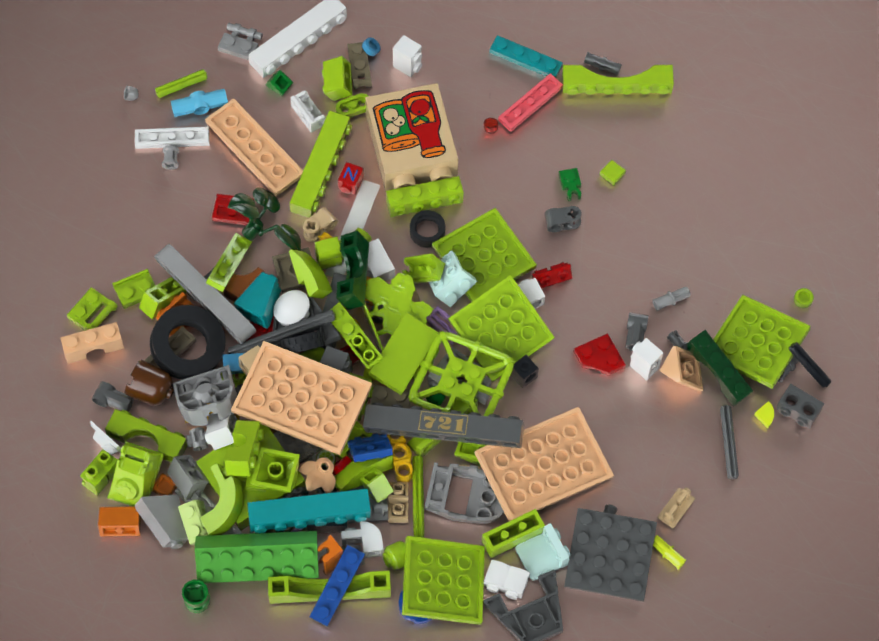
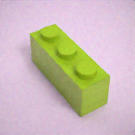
[482,509,545,559]

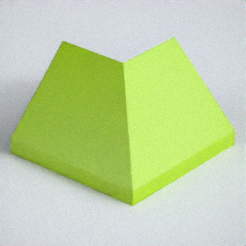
[251,447,300,493]

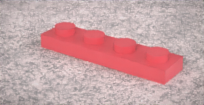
[498,73,563,132]

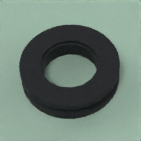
[150,305,226,380]

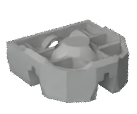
[173,365,237,426]

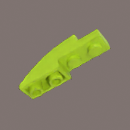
[330,302,384,370]

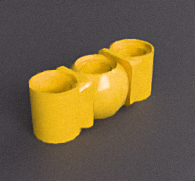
[387,435,413,483]

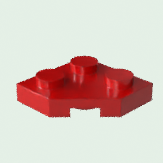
[573,333,626,375]

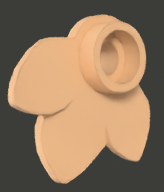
[299,457,336,493]

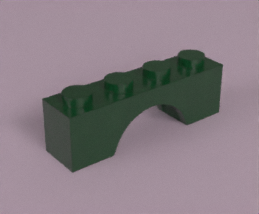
[336,231,369,310]
[686,330,753,407]

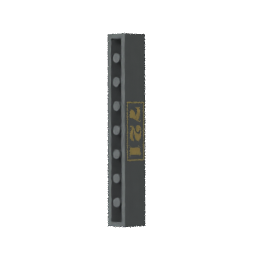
[363,402,524,448]

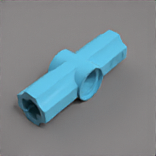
[171,89,228,117]

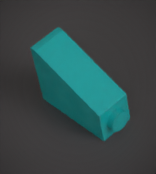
[234,272,282,329]

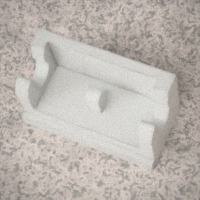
[290,90,326,133]

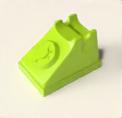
[107,441,164,507]

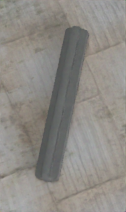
[720,405,739,480]

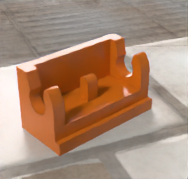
[98,507,141,536]
[317,535,343,576]

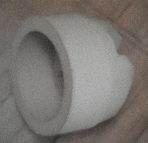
[124,85,139,101]

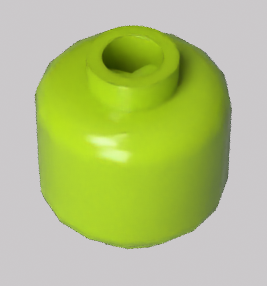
[382,541,405,570]

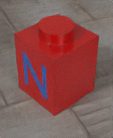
[338,162,364,195]

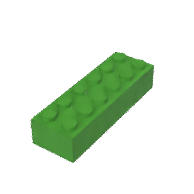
[195,531,319,583]

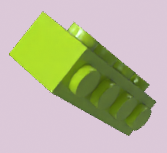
[386,176,464,217]

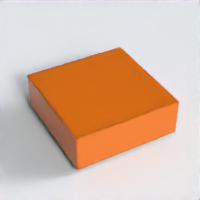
[152,473,177,496]

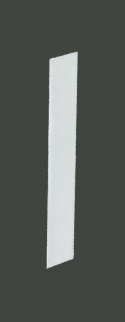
[325,180,381,277]

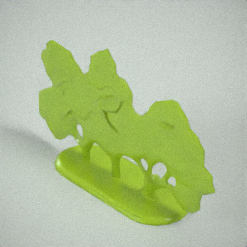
[362,273,440,380]

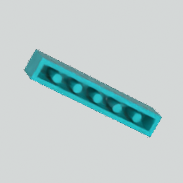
[247,489,371,533]

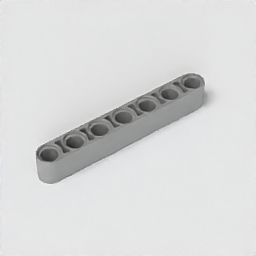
[154,244,256,344]

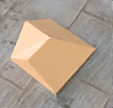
[660,346,703,392]

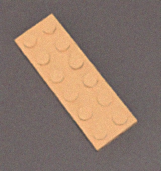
[205,98,303,197]

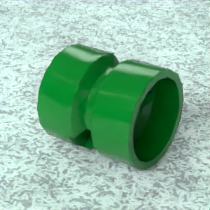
[182,580,210,613]

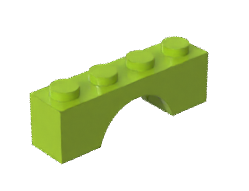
[105,409,188,463]

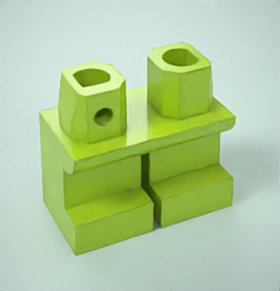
[80,449,118,496]

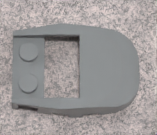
[424,462,504,524]

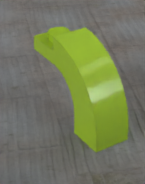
[200,463,243,535]

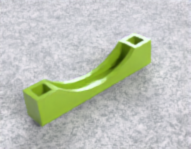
[562,65,674,95]
[268,571,391,604]

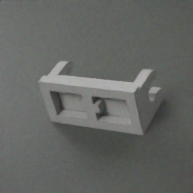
[167,455,209,500]

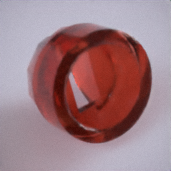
[484,118,498,134]

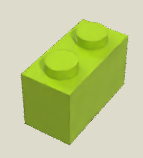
[322,56,353,101]

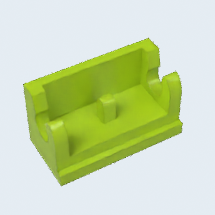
[402,253,445,284]

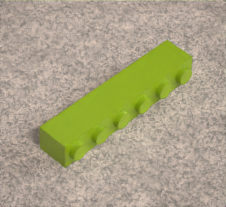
[289,110,352,218]

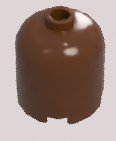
[124,359,174,406]

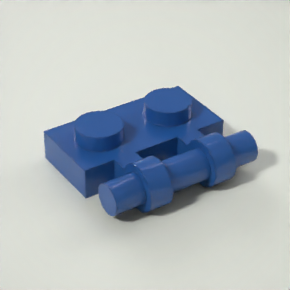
[347,433,393,462]

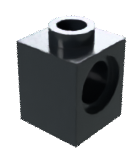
[511,355,539,388]

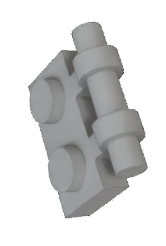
[218,23,263,60]

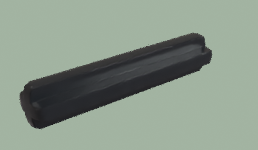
[789,342,831,388]

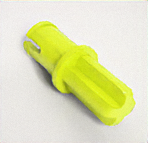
[653,535,687,570]

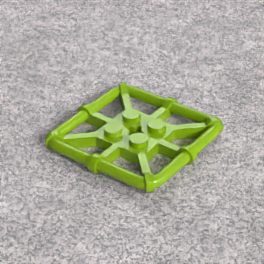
[408,331,515,416]

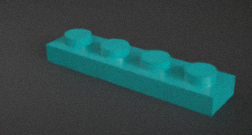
[489,35,563,78]

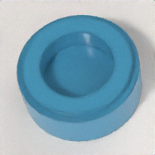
[362,37,381,56]

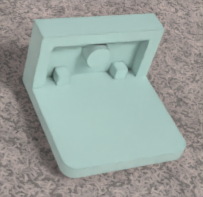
[429,251,477,307]
[515,523,570,581]

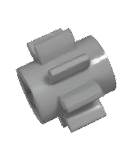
[186,427,208,451]

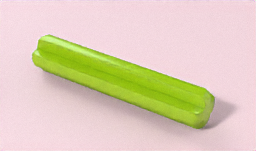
[155,69,207,98]

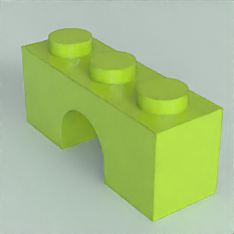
[224,420,264,477]

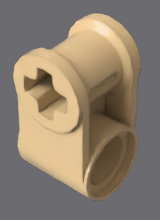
[303,207,338,242]

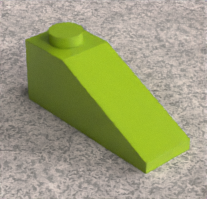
[139,277,187,320]

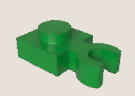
[559,168,581,201]

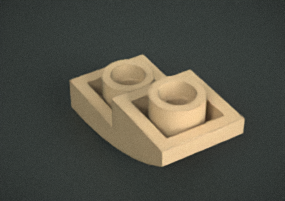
[388,482,408,523]

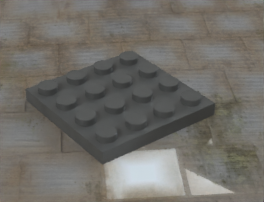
[564,508,657,602]

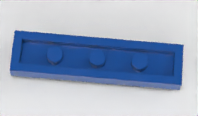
[309,545,365,627]

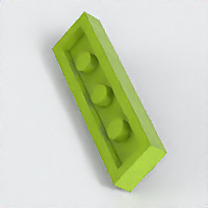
[206,233,252,292]

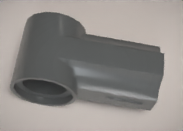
[625,312,649,351]
[92,381,134,412]

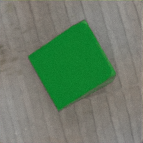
[265,70,293,96]

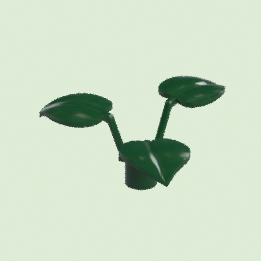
[228,187,301,251]

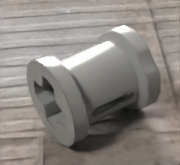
[162,146,180,170]

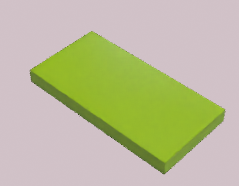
[368,312,439,395]

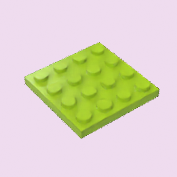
[432,208,537,302]
[448,275,555,382]
[713,295,810,389]
[402,536,485,625]

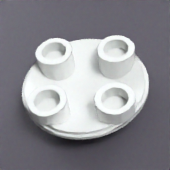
[273,290,310,326]

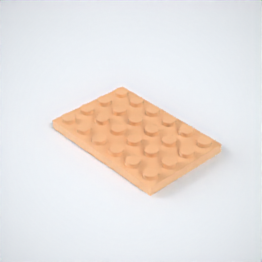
[231,341,372,455]
[474,407,614,521]

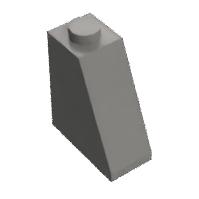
[135,495,188,549]

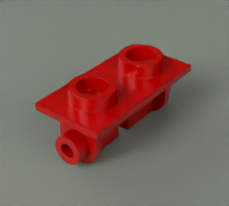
[531,262,572,289]

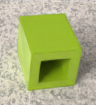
[359,467,394,503]

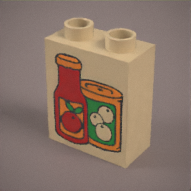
[365,83,458,192]

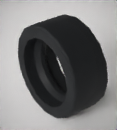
[410,210,446,248]

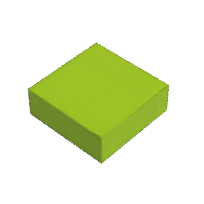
[599,160,626,186]

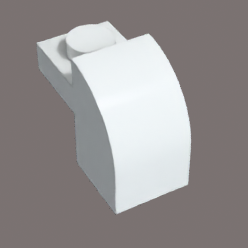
[341,521,384,558]

